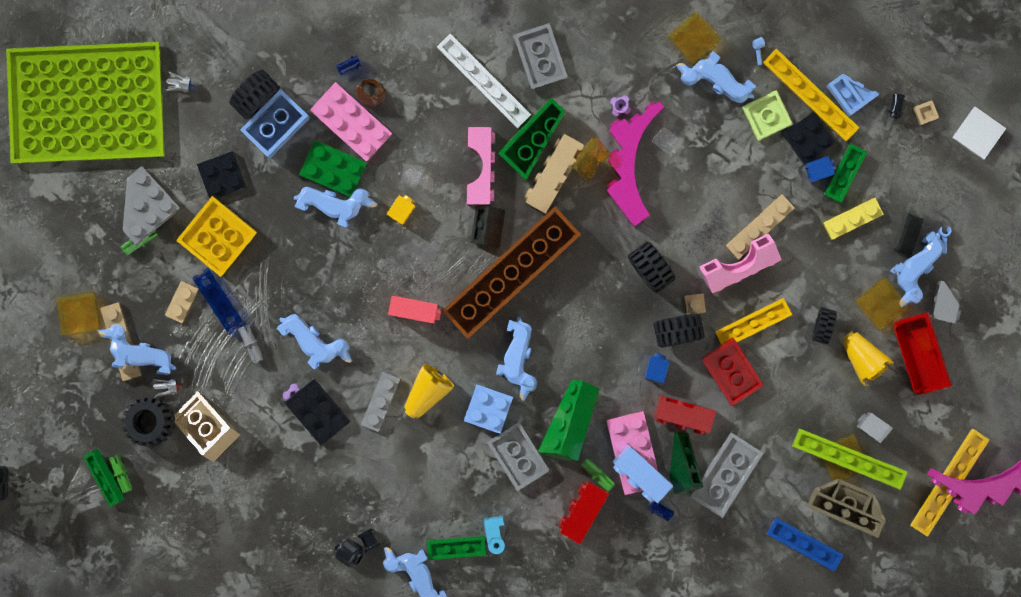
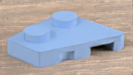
[826,74,879,117]

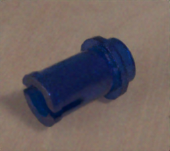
[336,55,362,76]
[648,501,674,522]

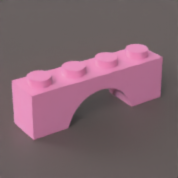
[467,127,495,206]
[699,234,781,293]

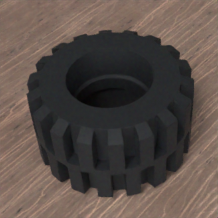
[229,69,280,120]
[628,241,676,293]
[653,313,705,348]
[122,398,175,446]

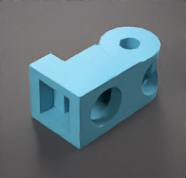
[484,516,505,554]

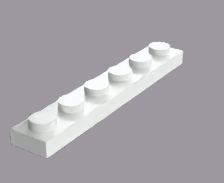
[437,34,531,129]

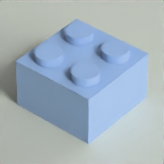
[464,384,513,434]

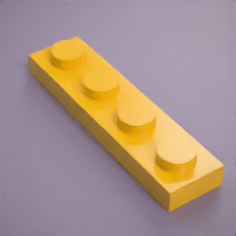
[715,298,792,344]

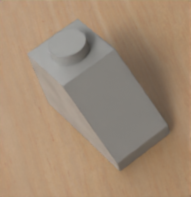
[930,281,961,324]
[857,412,893,443]

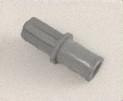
[238,325,263,363]

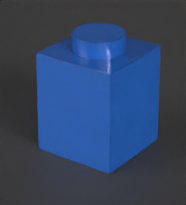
[804,156,836,183]
[644,353,670,383]

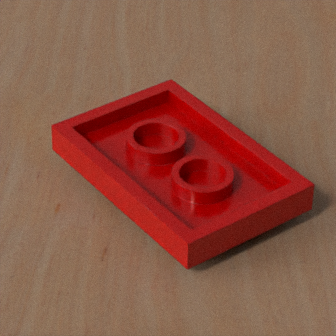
[701,337,764,406]

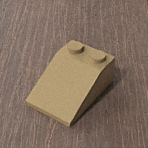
[173,392,240,462]

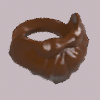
[355,79,387,108]

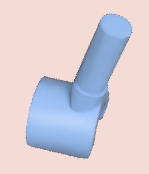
[752,37,765,65]
[938,226,951,254]

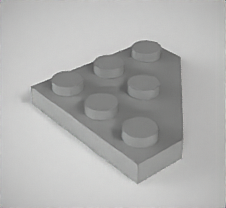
[123,166,180,246]

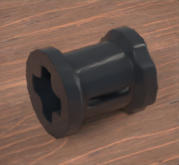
[357,528,381,552]

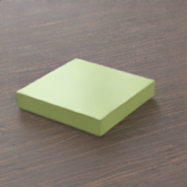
[742,90,793,141]

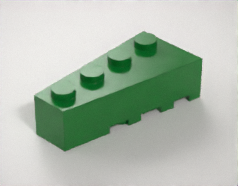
[497,98,566,180]
[538,380,600,462]

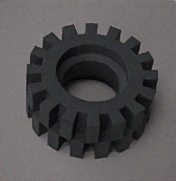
[812,307,837,344]

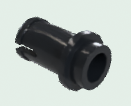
[888,94,905,119]

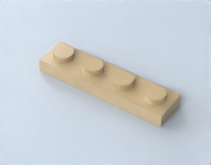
[725,194,795,260]
[100,302,142,381]

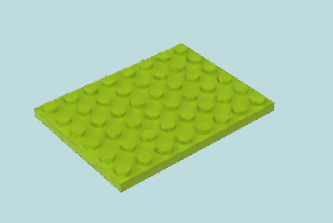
[6,42,165,164]

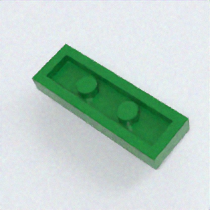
[823,143,867,203]
[83,448,125,507]
[427,536,486,560]

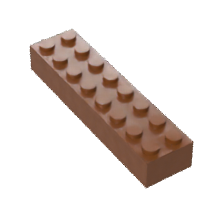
[442,206,581,339]

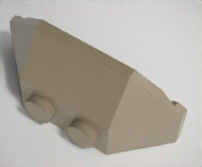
[807,478,886,538]

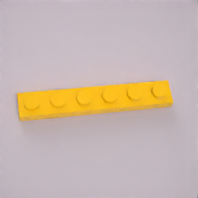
[762,49,860,142]
[910,429,989,537]

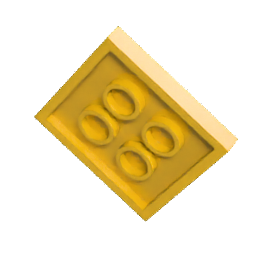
[176,196,258,277]

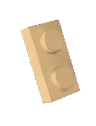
[165,281,199,324]

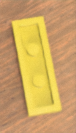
[823,198,884,240]

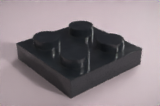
[782,112,836,165]
[197,151,246,199]

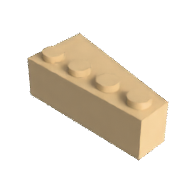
[524,134,584,215]

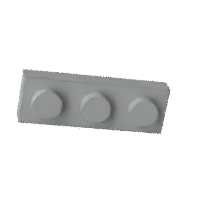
[361,372,400,432]

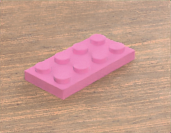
[310,82,392,162]
[606,411,658,495]

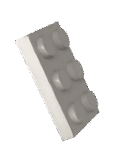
[513,23,568,90]
[487,422,550,491]

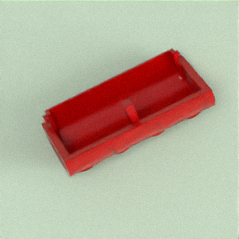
[893,312,953,395]

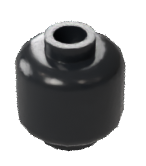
[335,538,364,567]

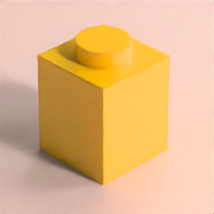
[387,195,416,226]

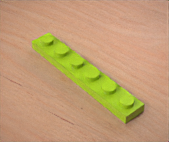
[792,429,908,490]

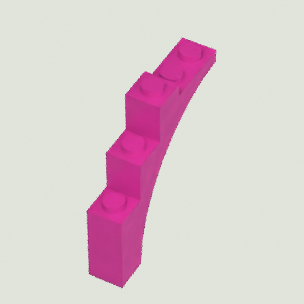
[606,101,664,227]
[927,460,1021,515]

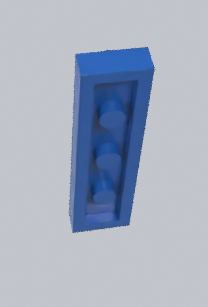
[766,517,843,572]

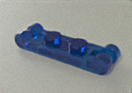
[192,267,246,335]

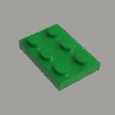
[299,140,367,197]

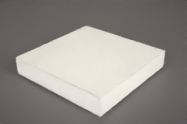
[952,107,1006,160]

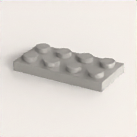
[690,432,764,518]

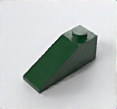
[669,432,703,495]

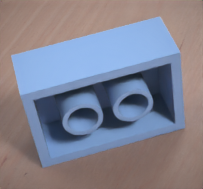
[240,89,310,159]
[612,445,673,503]

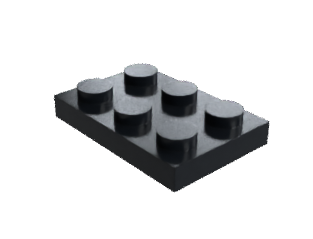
[284,377,351,446]

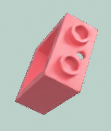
[388,296,442,324]

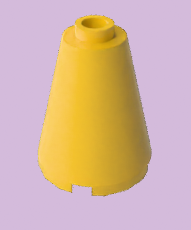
[842,332,894,386]
[404,364,454,418]

